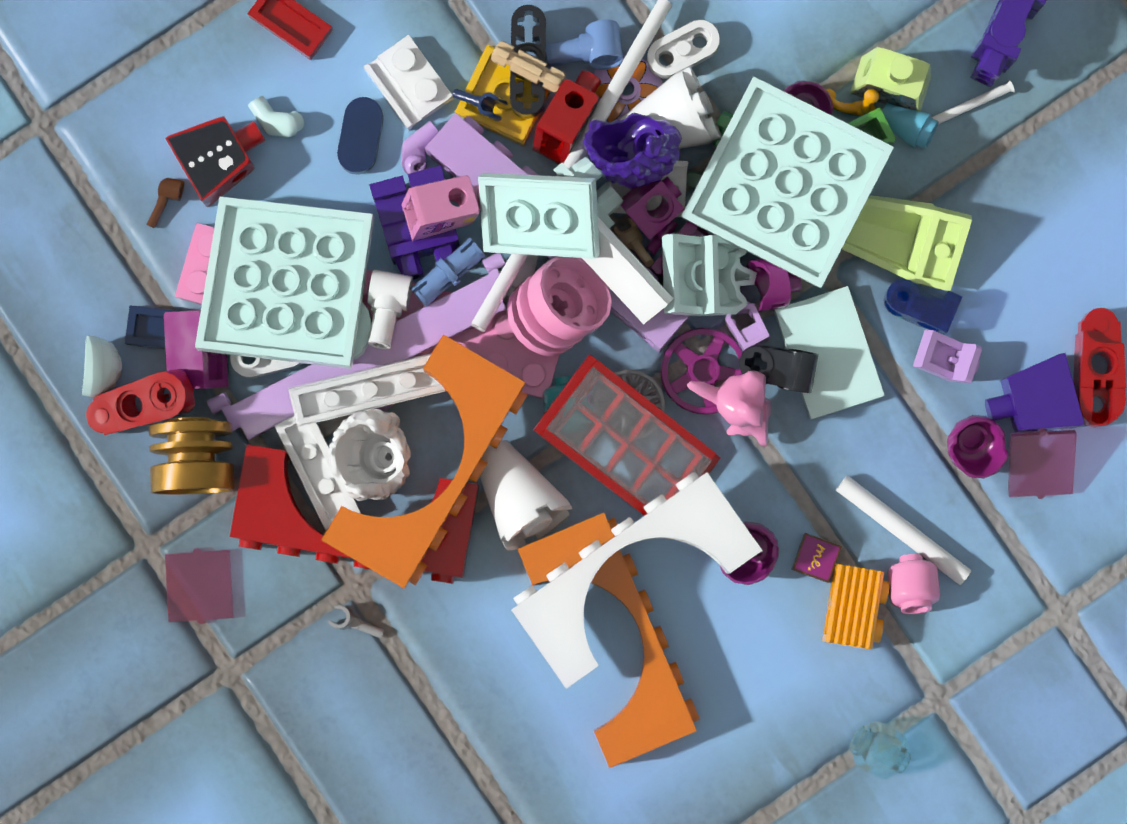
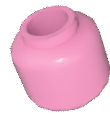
[887,554,941,614]

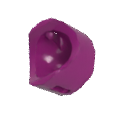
[746,258,801,312]

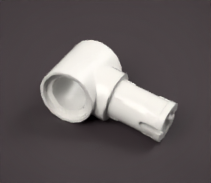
[368,270,413,350]

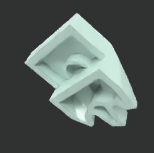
[662,234,757,316]

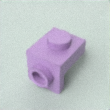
[913,330,982,383]

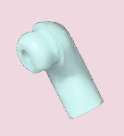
[248,96,304,137]

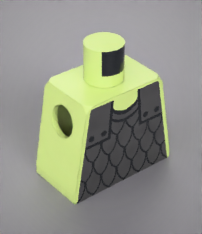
[850,47,931,111]

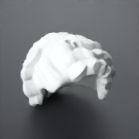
[328,409,411,501]

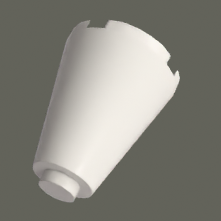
[480,440,572,550]

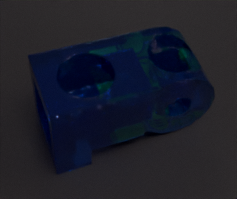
[883,279,963,335]

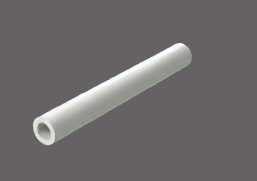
[836,475,972,585]

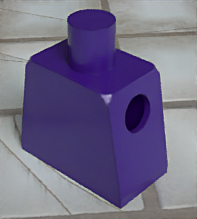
[985,353,1084,433]

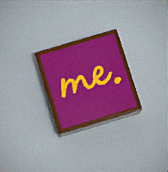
[791,533,842,583]

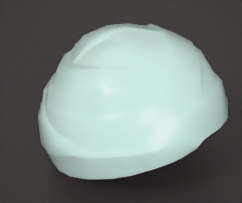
[82,335,122,398]

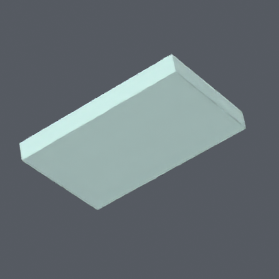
[478,173,600,259]
[774,286,885,420]

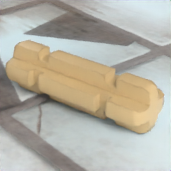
[491,41,566,93]

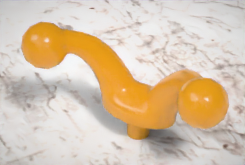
[826,88,879,116]

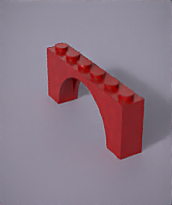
[229,444,479,584]

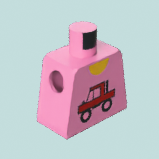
[402,175,480,241]

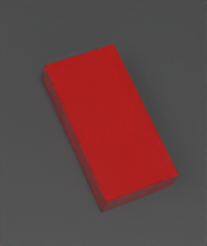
[247,0,333,60]

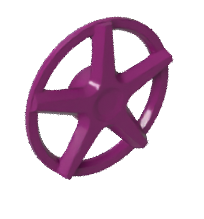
[661,328,743,414]

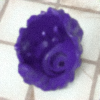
[583,113,682,189]

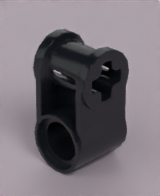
[739,346,819,393]

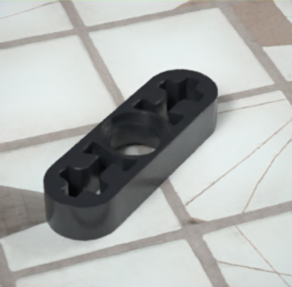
[510,5,546,119]

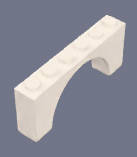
[511,471,762,689]

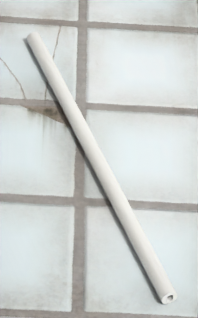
[471,0,672,332]

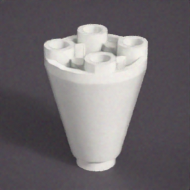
[619,67,722,149]

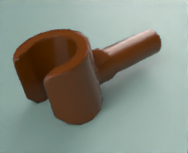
[147,178,185,228]

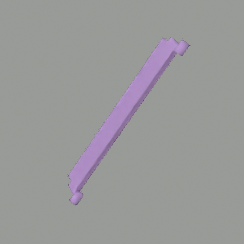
[207,253,509,440]

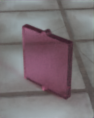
[1008,428,1077,499]
[165,548,234,624]

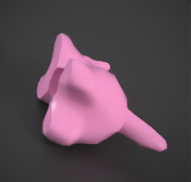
[687,370,771,447]

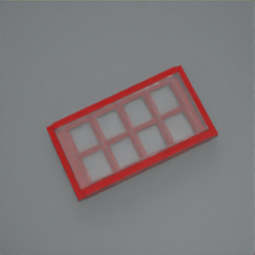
[532,355,721,516]

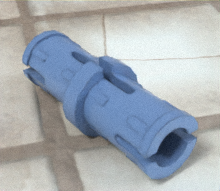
[410,237,486,307]

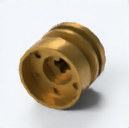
[149,417,234,495]

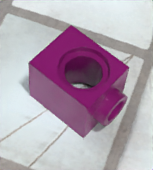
[620,176,685,240]

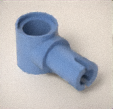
[546,19,624,70]

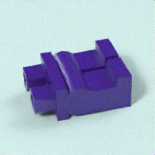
[970,0,1047,87]
[369,165,460,280]

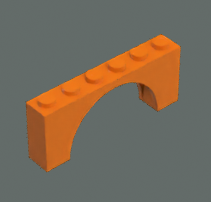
[321,334,528,589]
[517,513,700,768]

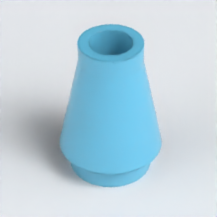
[882,102,939,149]

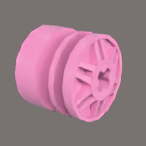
[507,257,612,356]

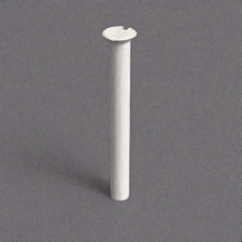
[931,79,1015,125]

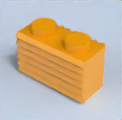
[822,564,889,650]

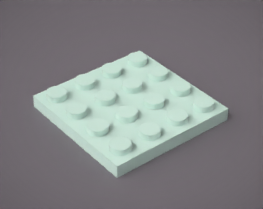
[681,76,894,288]
[195,196,375,369]

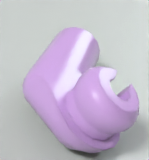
[401,121,439,174]

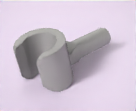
[328,605,384,639]

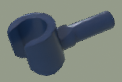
[452,89,508,121]

